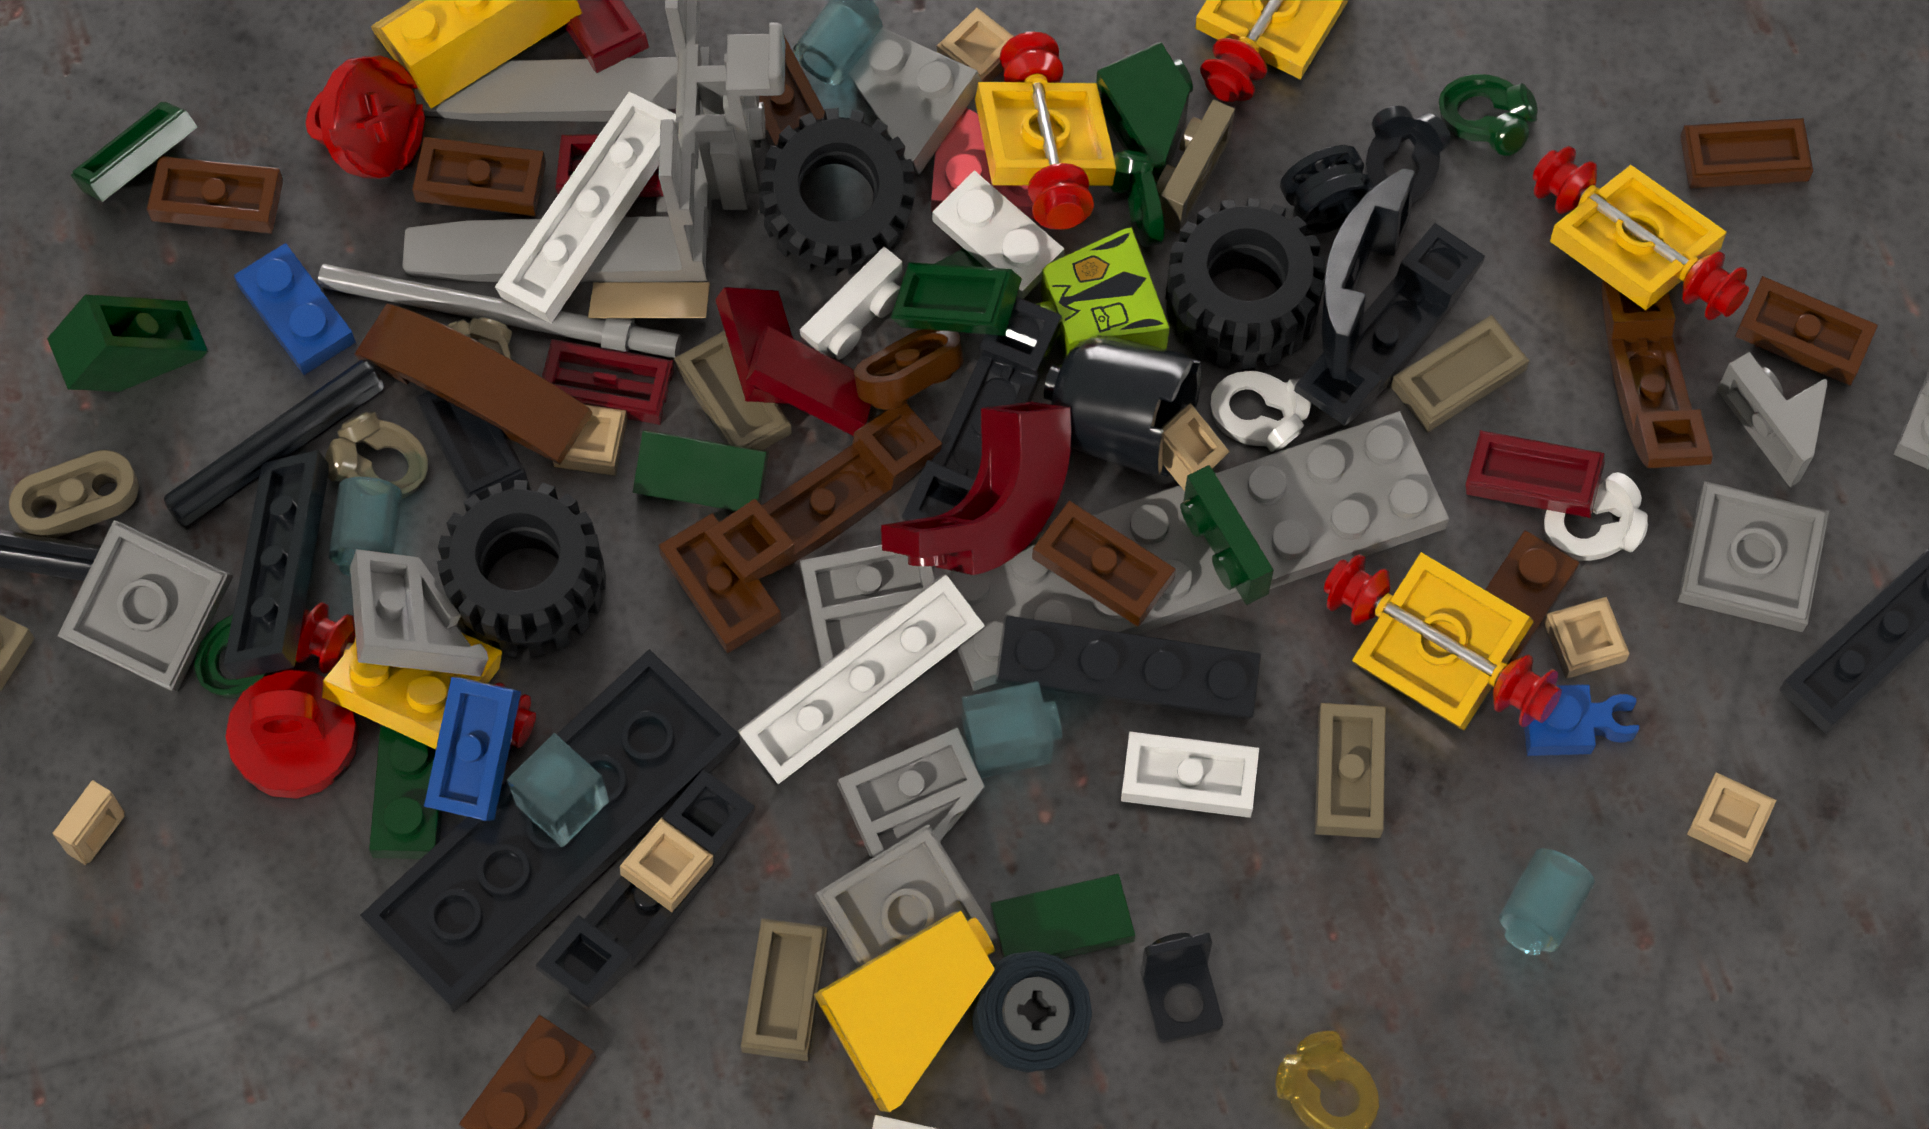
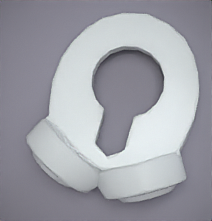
[1210,371,1311,452]
[1544,472,1648,561]

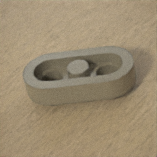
[9,450,139,538]

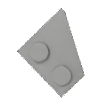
[849,27,983,175]
[800,545,935,667]
[350,549,488,677]
[837,727,985,859]

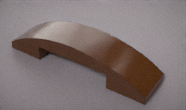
[1601,280,1713,468]
[354,303,593,465]
[704,404,943,584]

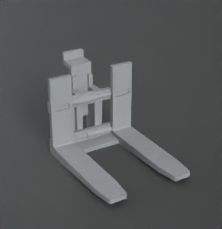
[402,0,786,282]

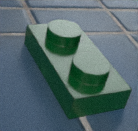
[1180,465,1274,605]
[369,726,442,859]

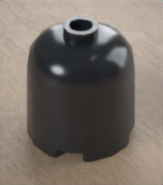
[1043,335,1202,477]

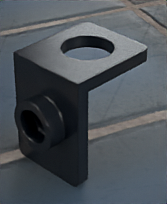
[1140,933,1223,1043]

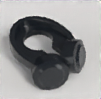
[1365,106,1451,203]

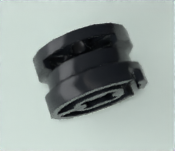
[1280,145,1375,235]

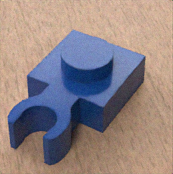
[1524,685,1639,756]

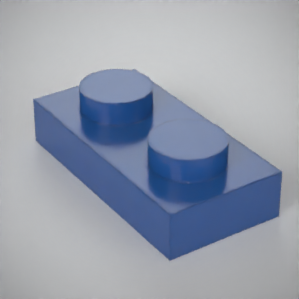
[234,243,356,375]
[424,677,521,821]

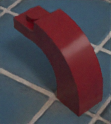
[881,402,1071,575]

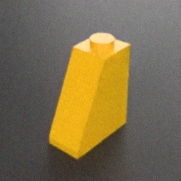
[814,911,995,1112]

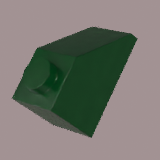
[1096,42,1193,185]
[47,294,208,392]

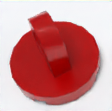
[306,55,425,179]
[225,670,359,799]

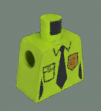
[1036,227,1169,359]

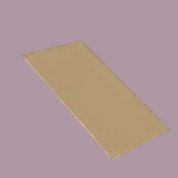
[588,282,710,318]

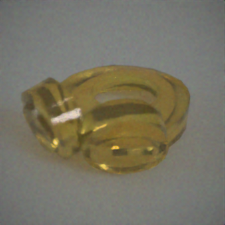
[1275,1031,1379,1129]

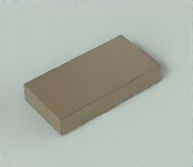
[1390,315,1529,433]
[674,331,792,450]
[741,919,828,1061]

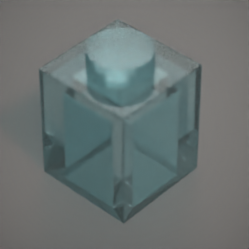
[962,681,1062,778]
[507,733,609,848]

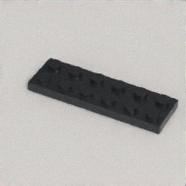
[360,649,741,1013]

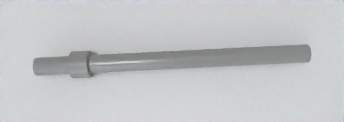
[318,264,682,358]

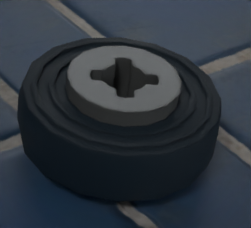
[970,951,1092,1073]

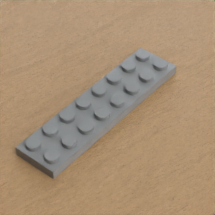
[933,411,1449,691]

